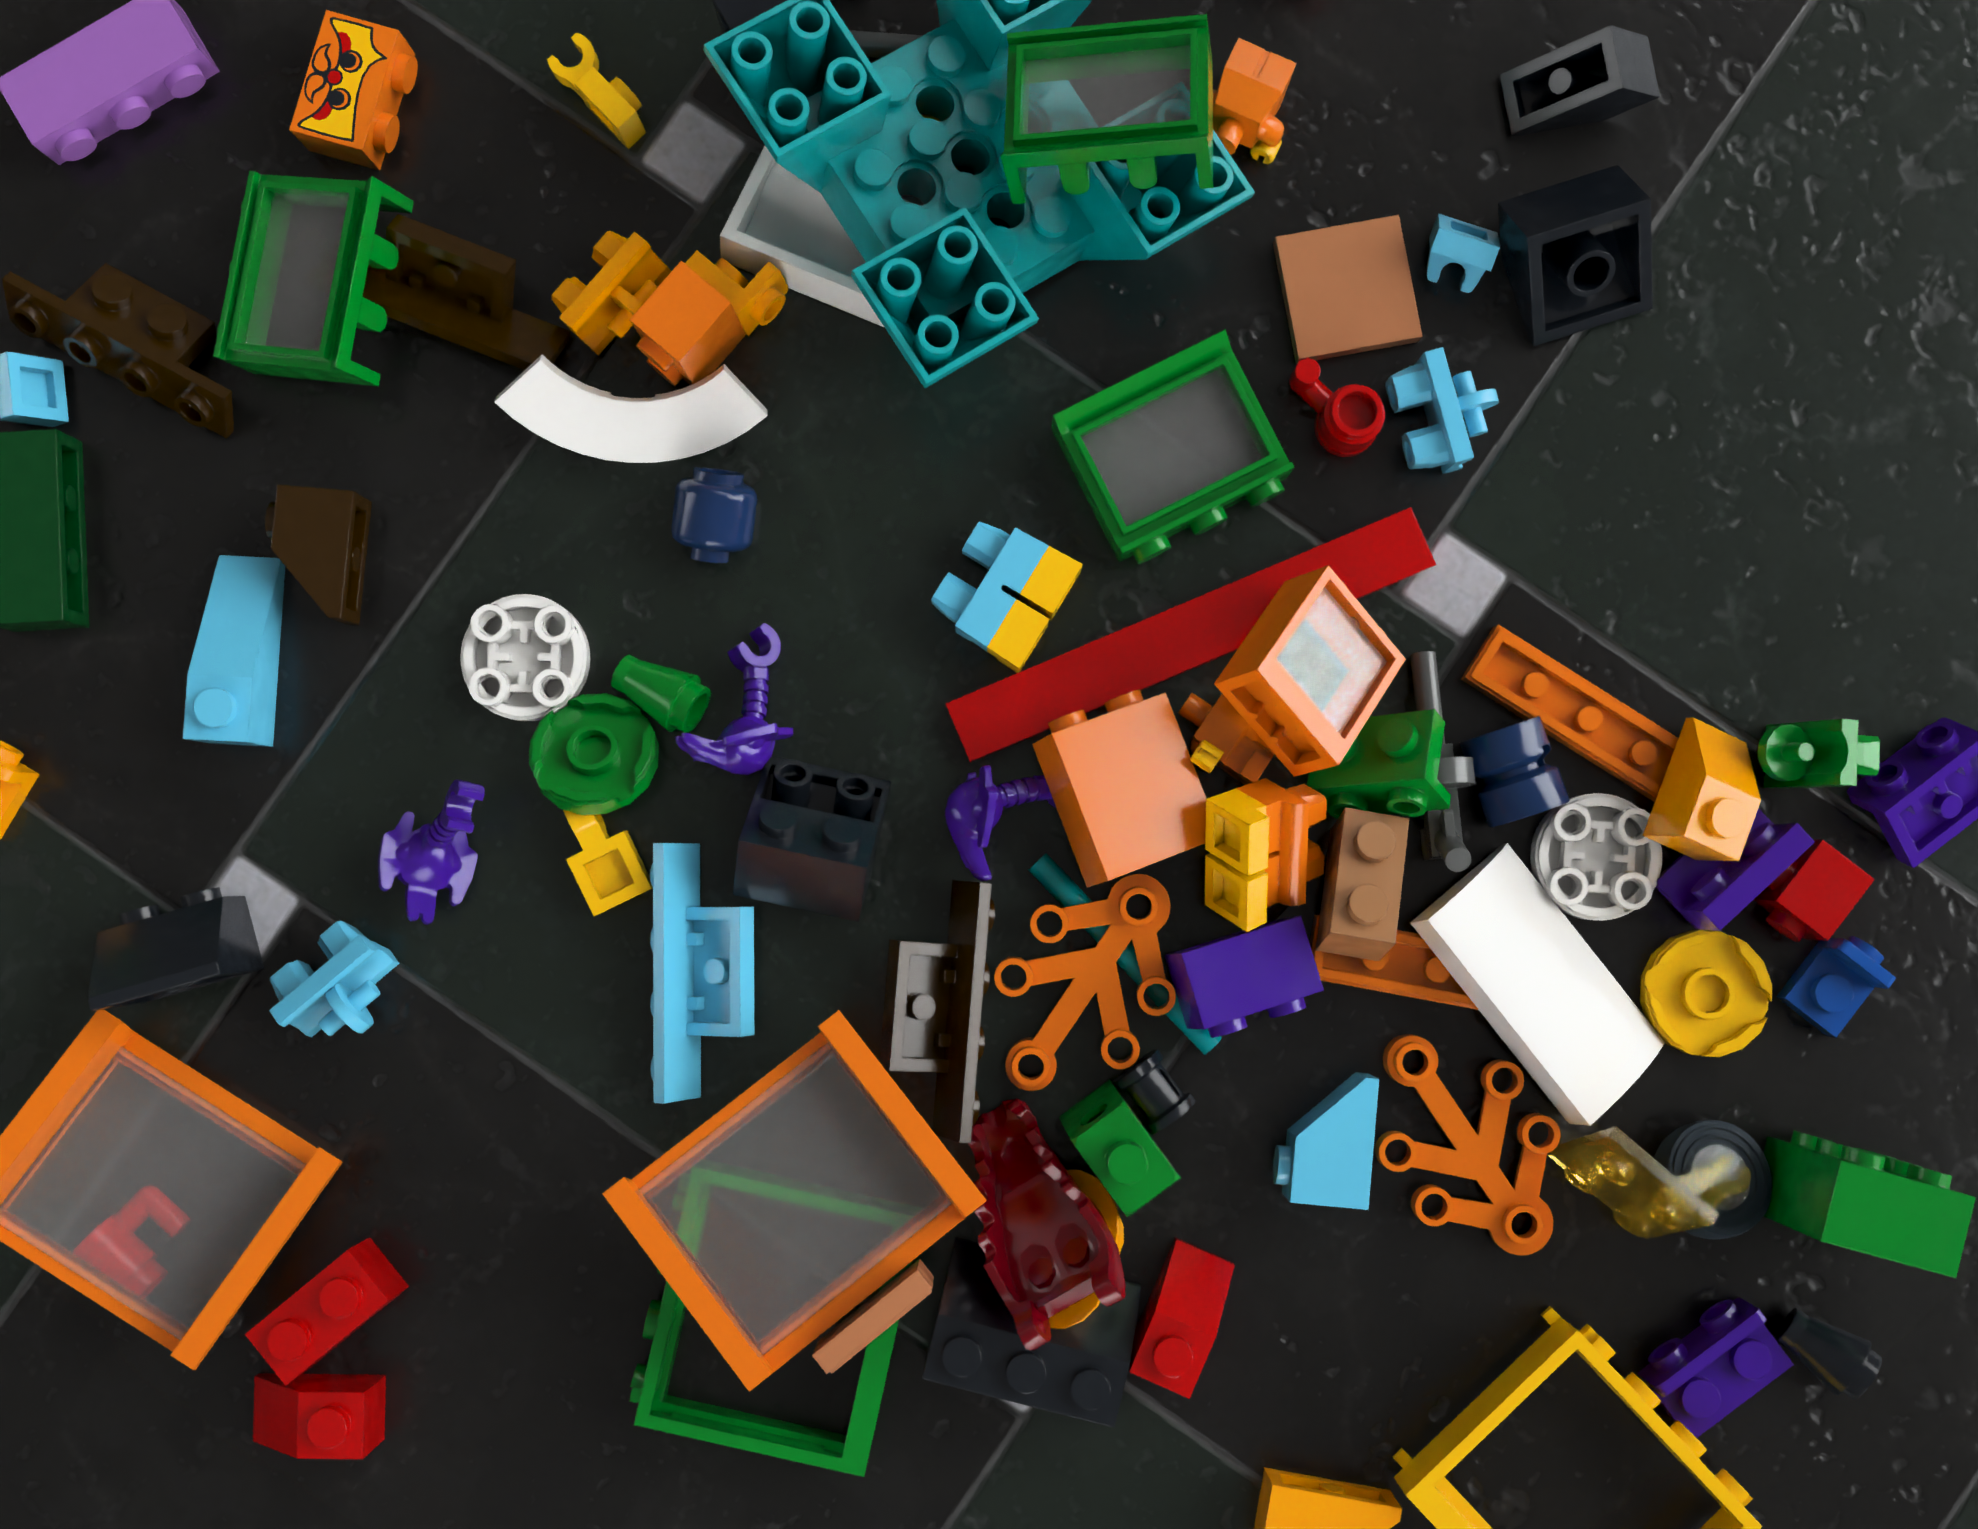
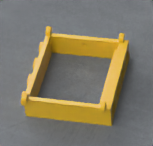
[1392,1306,1763,1529]

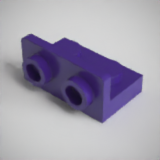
[1847,717,1978,868]
[1656,808,1815,931]
[1637,1297,1794,1438]

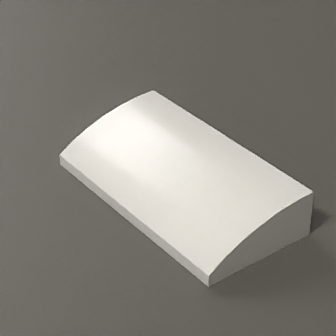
[720,146,924,327]
[1410,843,1665,1126]

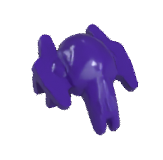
[675,623,793,775]
[945,765,1057,881]
[378,779,485,925]

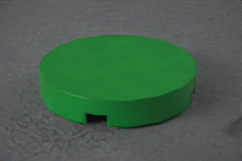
[529,693,659,815]

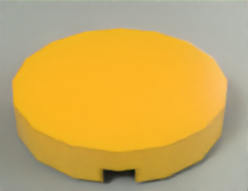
[1640,930,1772,1057]

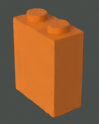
[1032,689,1207,888]

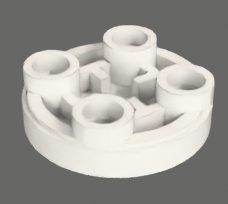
[460,594,591,721]
[1530,793,1662,921]

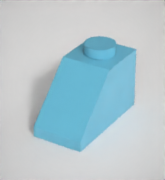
[1273,1072,1379,1210]

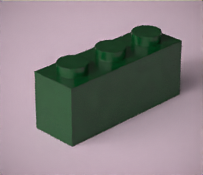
[0,429,89,632]

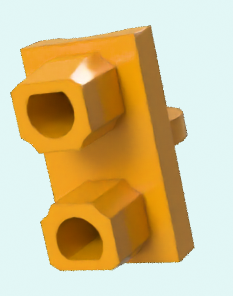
[551,231,671,356]

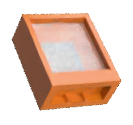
[1214,565,1406,777]

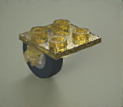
[1548,1120,1772,1239]

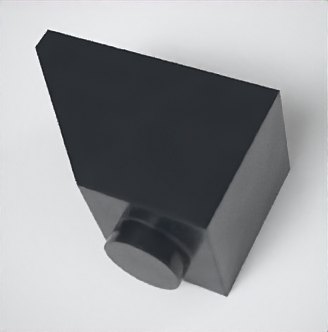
[1500,25,1660,136]

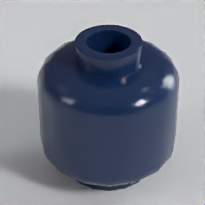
[671,468,757,563]

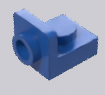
[1776,936,1896,1038]

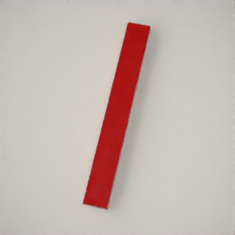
[945,507,1436,763]

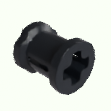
[1112,1049,1196,1135]

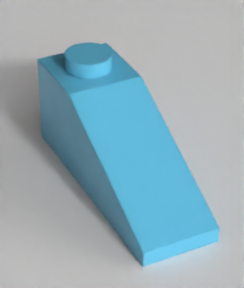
[183,555,285,747]

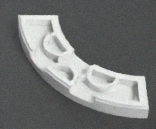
[494,355,768,463]

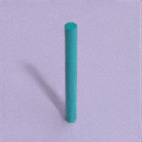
[1028,853,1222,1055]

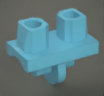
[1385,347,1499,474]
[269,921,400,1037]

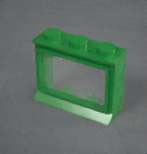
[1000,14,1213,204]
[213,170,414,387]
[1051,329,1294,564]

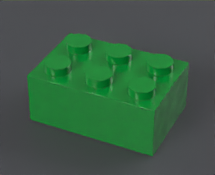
[1763,1130,1976,1278]

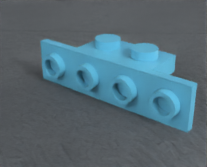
[650,843,755,1104]

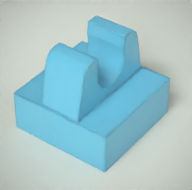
[1427,213,1500,293]
[0,351,69,427]

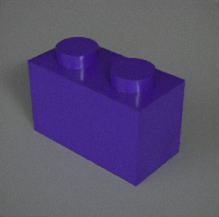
[1164,916,1324,1038]

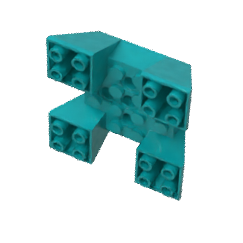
[703,0,1255,388]

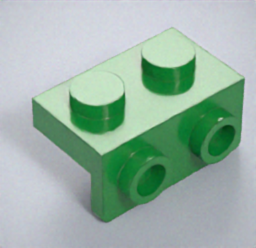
[1307,709,1451,819]

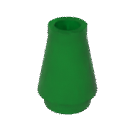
[611,654,711,733]

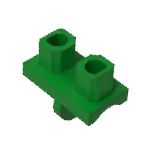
[1757,719,1880,789]

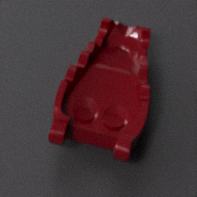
[968,1098,1126,1350]

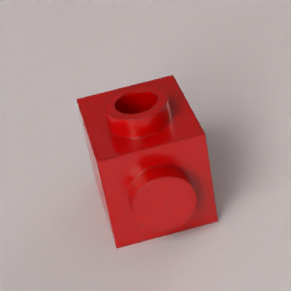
[1754,839,1875,942]

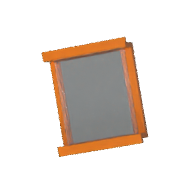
[0,1009,343,1370]
[602,1010,987,1392]

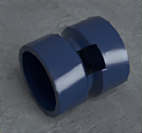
[1460,716,1570,828]

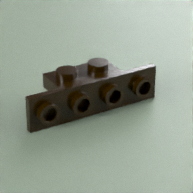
[309,214,571,370]
[2,263,234,439]
[880,880,995,1143]

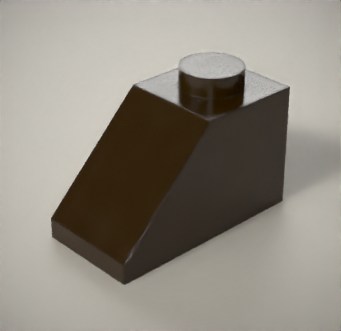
[265,484,372,626]

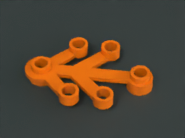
[994,874,1176,1091]
[1375,1034,1561,1256]

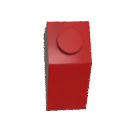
[1128,1237,1235,1399]
[253,1373,386,1459]

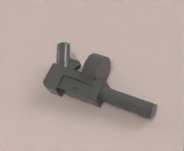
[1410,651,1476,872]

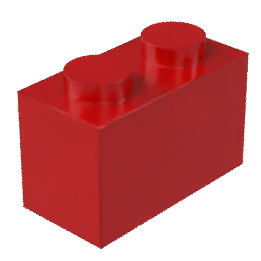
[245,1237,409,1386]

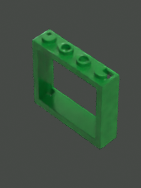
[629,1159,924,1477]

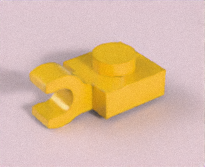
[547,33,646,149]
[563,810,652,916]

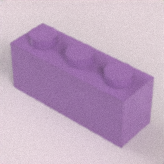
[0,0,220,165]

